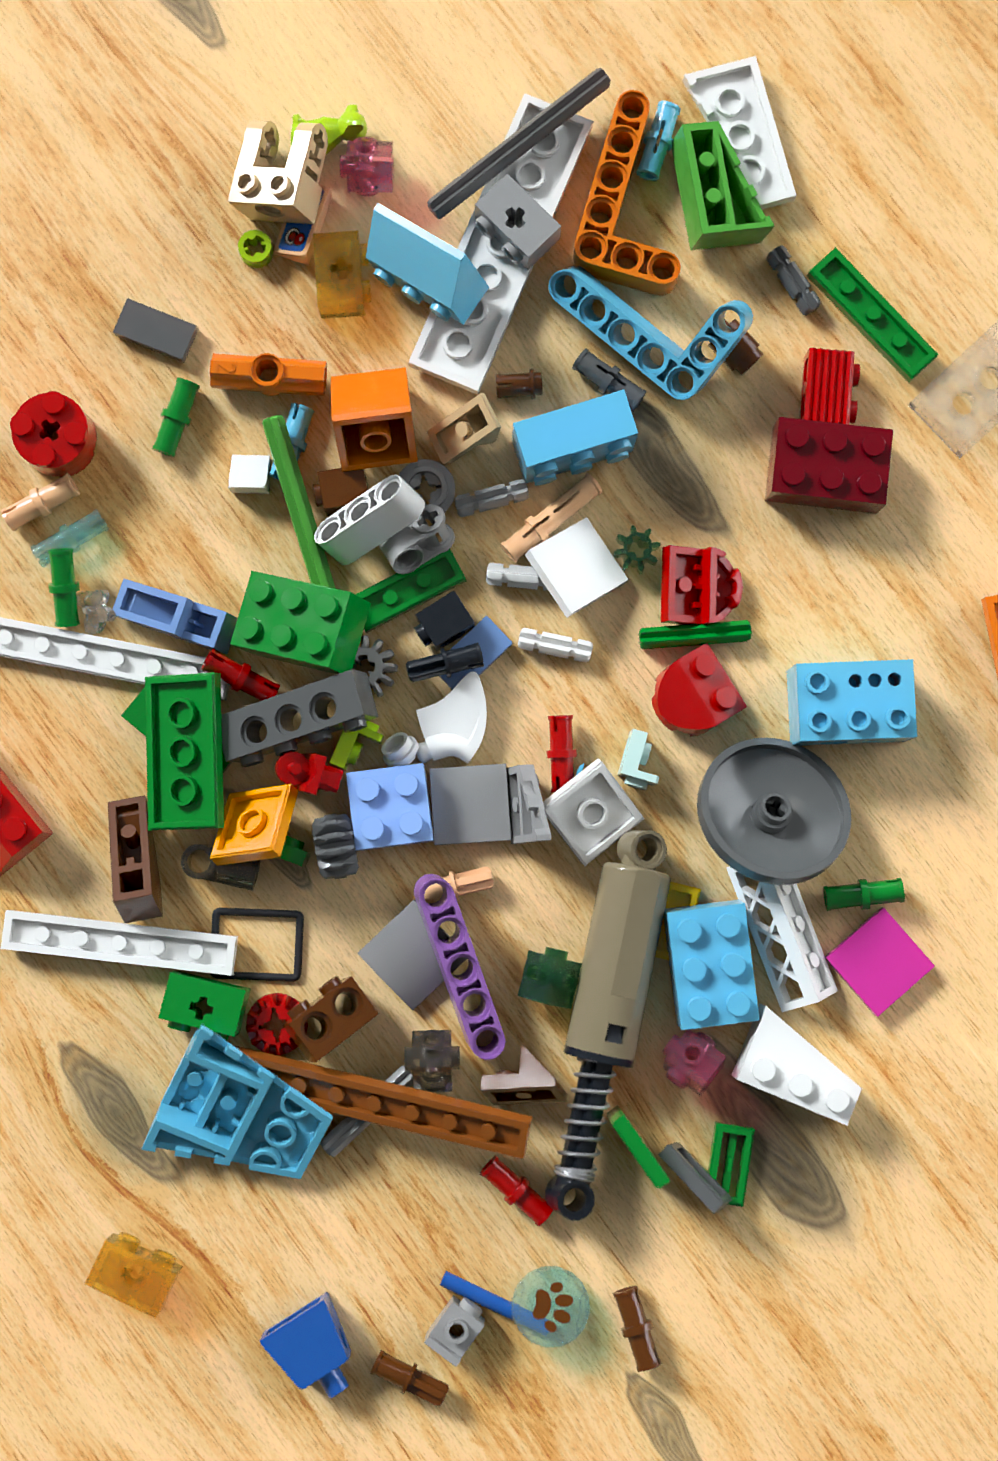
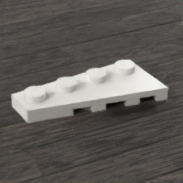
[683,56,796,209]

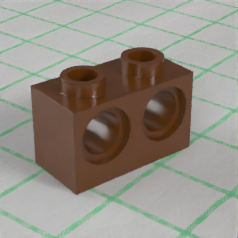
[282,976,379,1063]

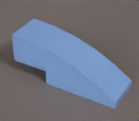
[111,579,238,655]

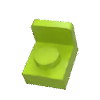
[329,721,384,770]

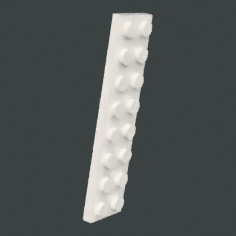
[408,93,593,395]

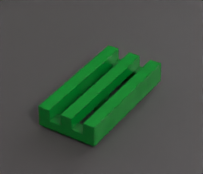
[707,1121,755,1207]

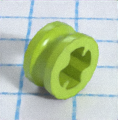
[238,230,273,269]

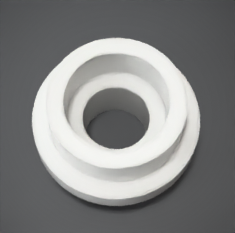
[381,732,419,767]

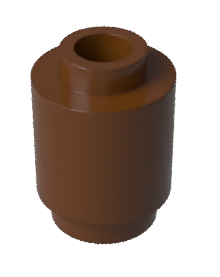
[708,319,764,375]

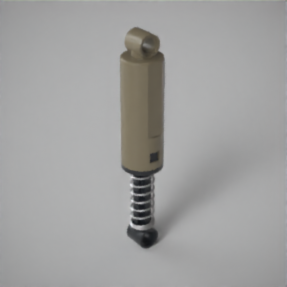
[545,830,671,1221]

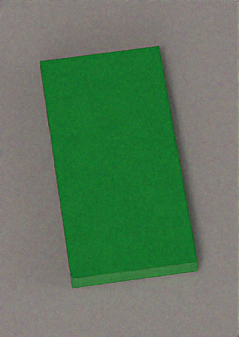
[145,672,224,831]

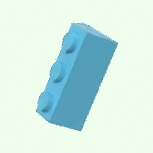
[366,203,489,325]

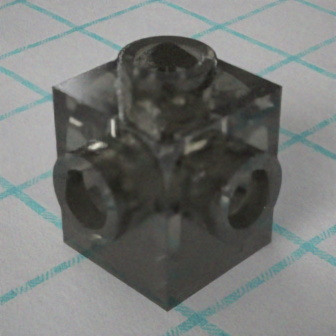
[404,1030,460,1092]

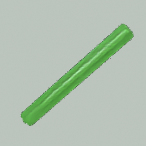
[262,415,336,589]

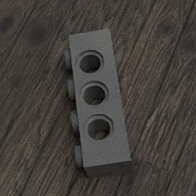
[222,669,379,767]

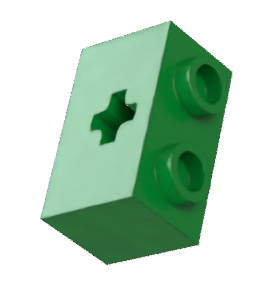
[159,971,251,1041]

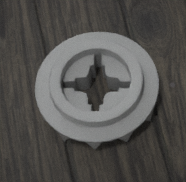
[399,459,455,520]

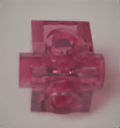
[340,137,394,196]
[662,1029,726,1097]

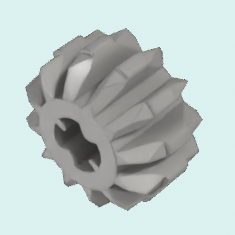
[352,635,398,698]

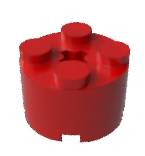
[10,391,97,477]

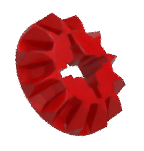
[245,993,308,1056]

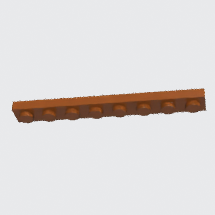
[233,1045,532,1159]

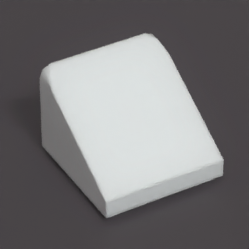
[228,455,270,494]

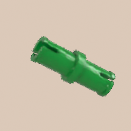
[152,377,200,457]
[48,548,80,627]
[823,878,905,911]

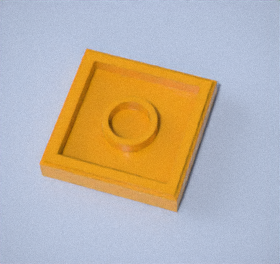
[210,784,299,866]

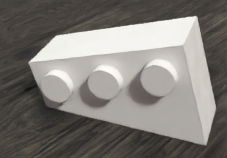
[731,1004,862,1125]

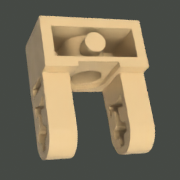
[228,121,328,224]

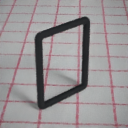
[210,908,304,982]

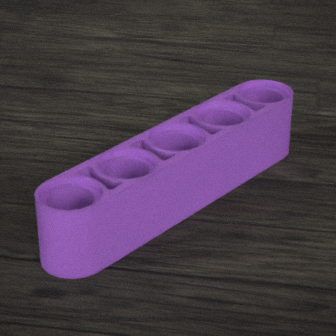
[414,874,506,1060]

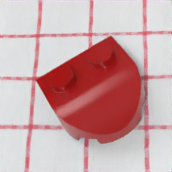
[661,545,743,625]
[652,643,747,737]

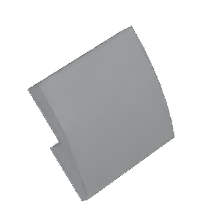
[358,900,467,1010]

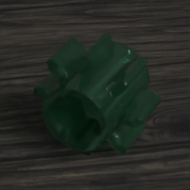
[613,525,661,575]

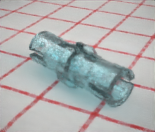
[30,508,109,568]

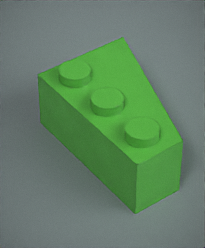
[672,121,775,251]

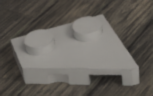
[506,764,551,844]

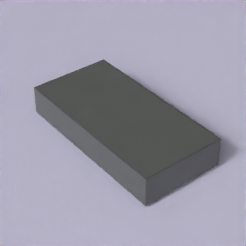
[113,298,198,363]
[658,1142,732,1214]

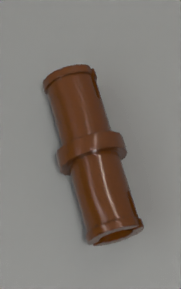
[613,1285,662,1372]

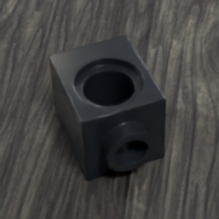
[414,591,475,651]

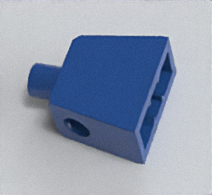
[259,1292,351,1398]

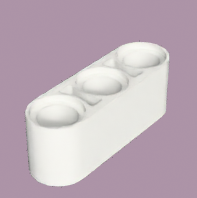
[314,475,425,565]

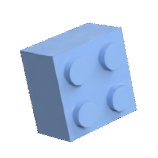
[346,763,434,851]

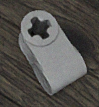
[378,504,455,574]

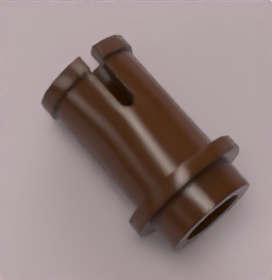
[496,369,543,399]

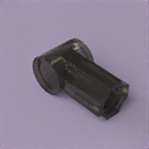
[181,844,261,891]

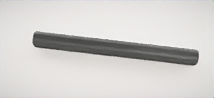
[427,68,611,219]

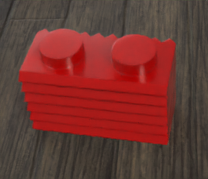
[799,347,860,424]

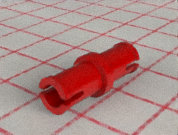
[201,648,280,701]
[546,715,577,793]
[480,1155,553,1226]

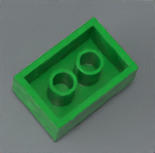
[230,571,371,674]

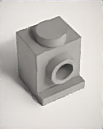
[424,1295,485,1367]

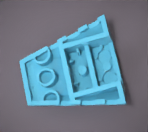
[141,1024,333,1179]

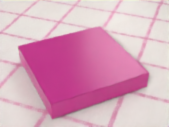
[825,907,935,1017]

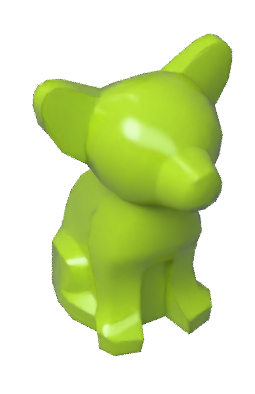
[291,105,371,155]

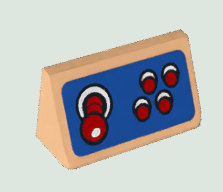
[273,186,332,266]

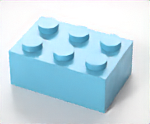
[512,389,638,486]
[663,899,760,1030]

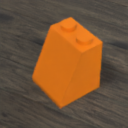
[331,367,418,472]

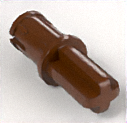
[370,1350,449,1406]

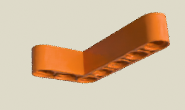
[573,90,681,296]

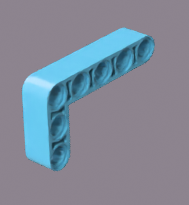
[548,266,753,400]

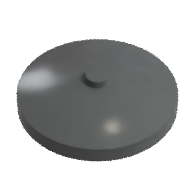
[697,738,851,885]

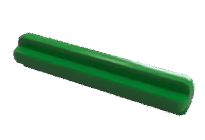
[639,620,752,649]

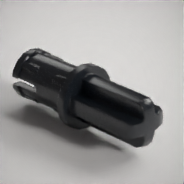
[406,643,484,682]

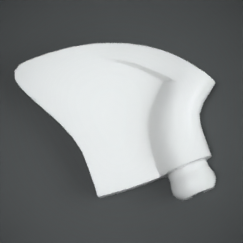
[416,671,487,763]

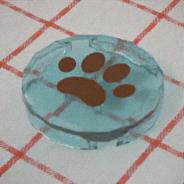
[511,1266,590,1347]

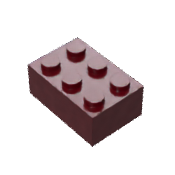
[765,417,893,514]

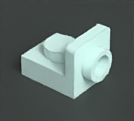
[617,729,659,790]

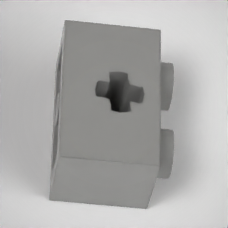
[475,173,561,270]

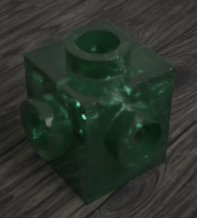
[518,946,582,1009]

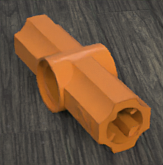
[210,353,327,396]

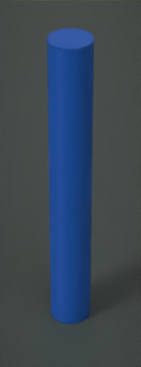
[440,1271,550,1336]

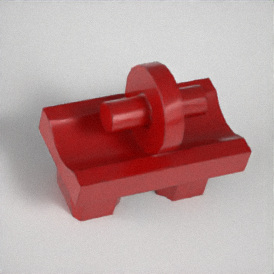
[275,752,343,795]

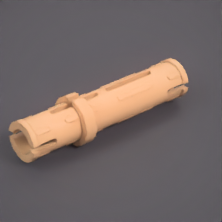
[501,473,603,563]

